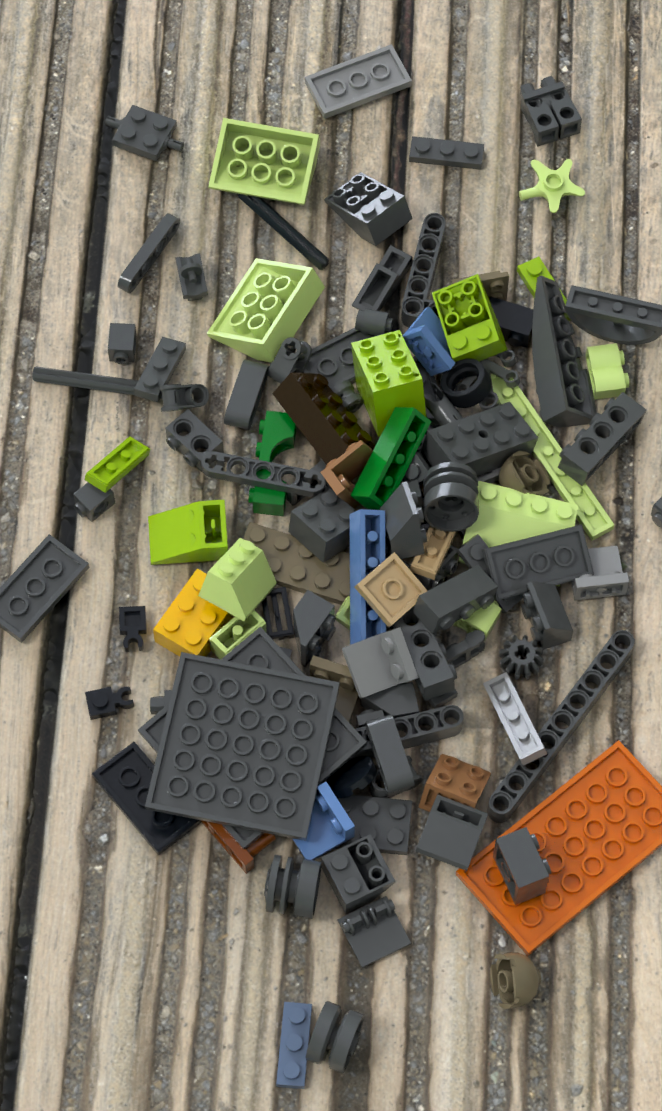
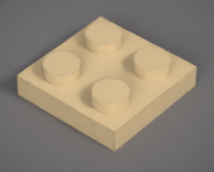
[354,552,427,627]

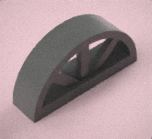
[565,285,662,345]

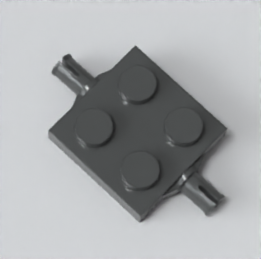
[105,105,184,161]

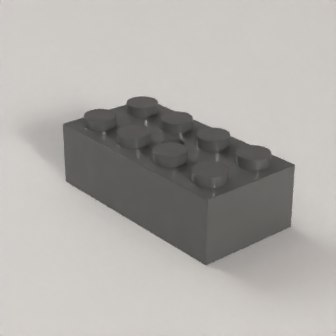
[420,402,539,477]

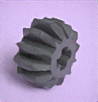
[499,635,544,680]

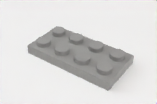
[305,44,412,119]

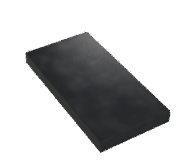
[92,742,201,856]

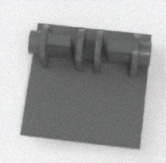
[337,896,411,968]

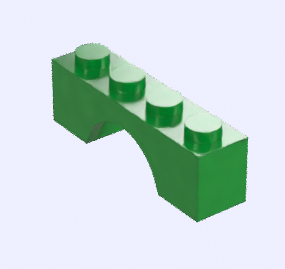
[248,410,297,516]

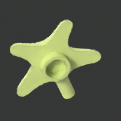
[519,159,585,213]

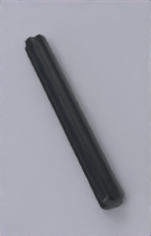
[238,194,329,270]

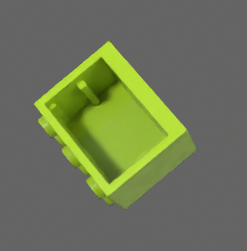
[351,330,426,437]

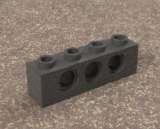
[558,392,647,486]
[390,605,457,701]

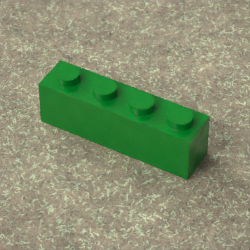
[350,407,431,510]

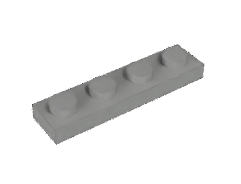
[483,672,547,766]

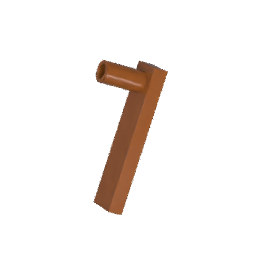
[201,820,276,874]

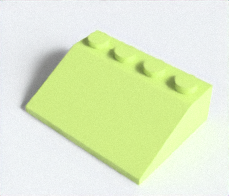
[208,118,320,205]
[207,258,325,363]
[458,481,578,586]

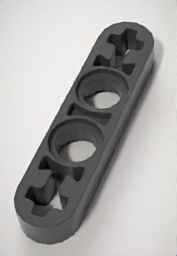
[118,213,180,293]

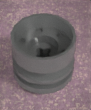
[423,462,479,532]
[264,854,322,919]

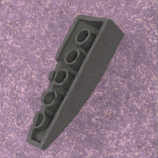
[532,276,597,428]

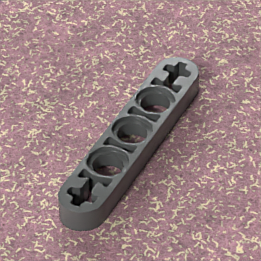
[201,451,325,497]

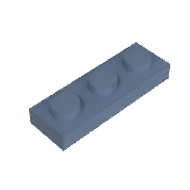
[276,1002,312,1089]

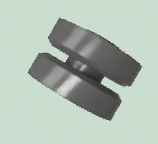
[306,1001,364,1073]

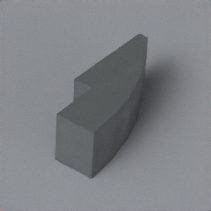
[352,245,413,311]

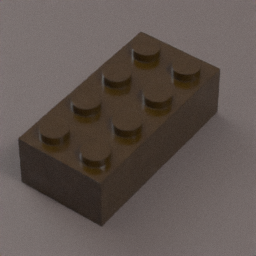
[272,372,375,465]

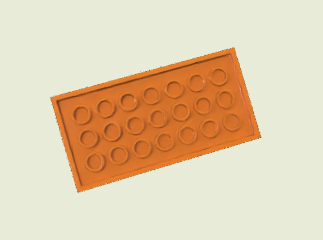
[456,740,662,956]

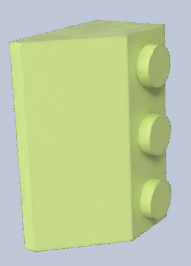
[198,538,277,621]

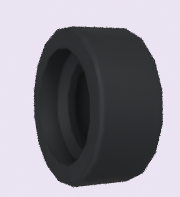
[441,358,492,408]

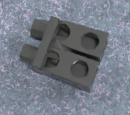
[520,76,582,147]

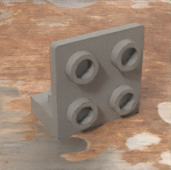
[571,546,629,601]
[342,627,418,698]

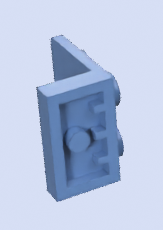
[403,307,455,376]
[292,782,355,860]

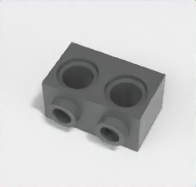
[165,409,224,472]

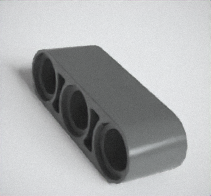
[224,359,269,431]
[365,714,415,794]

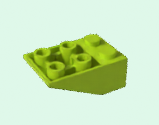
[432,274,507,362]
[148,499,228,565]

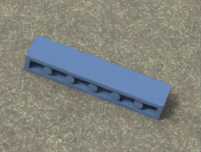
[349,509,386,645]

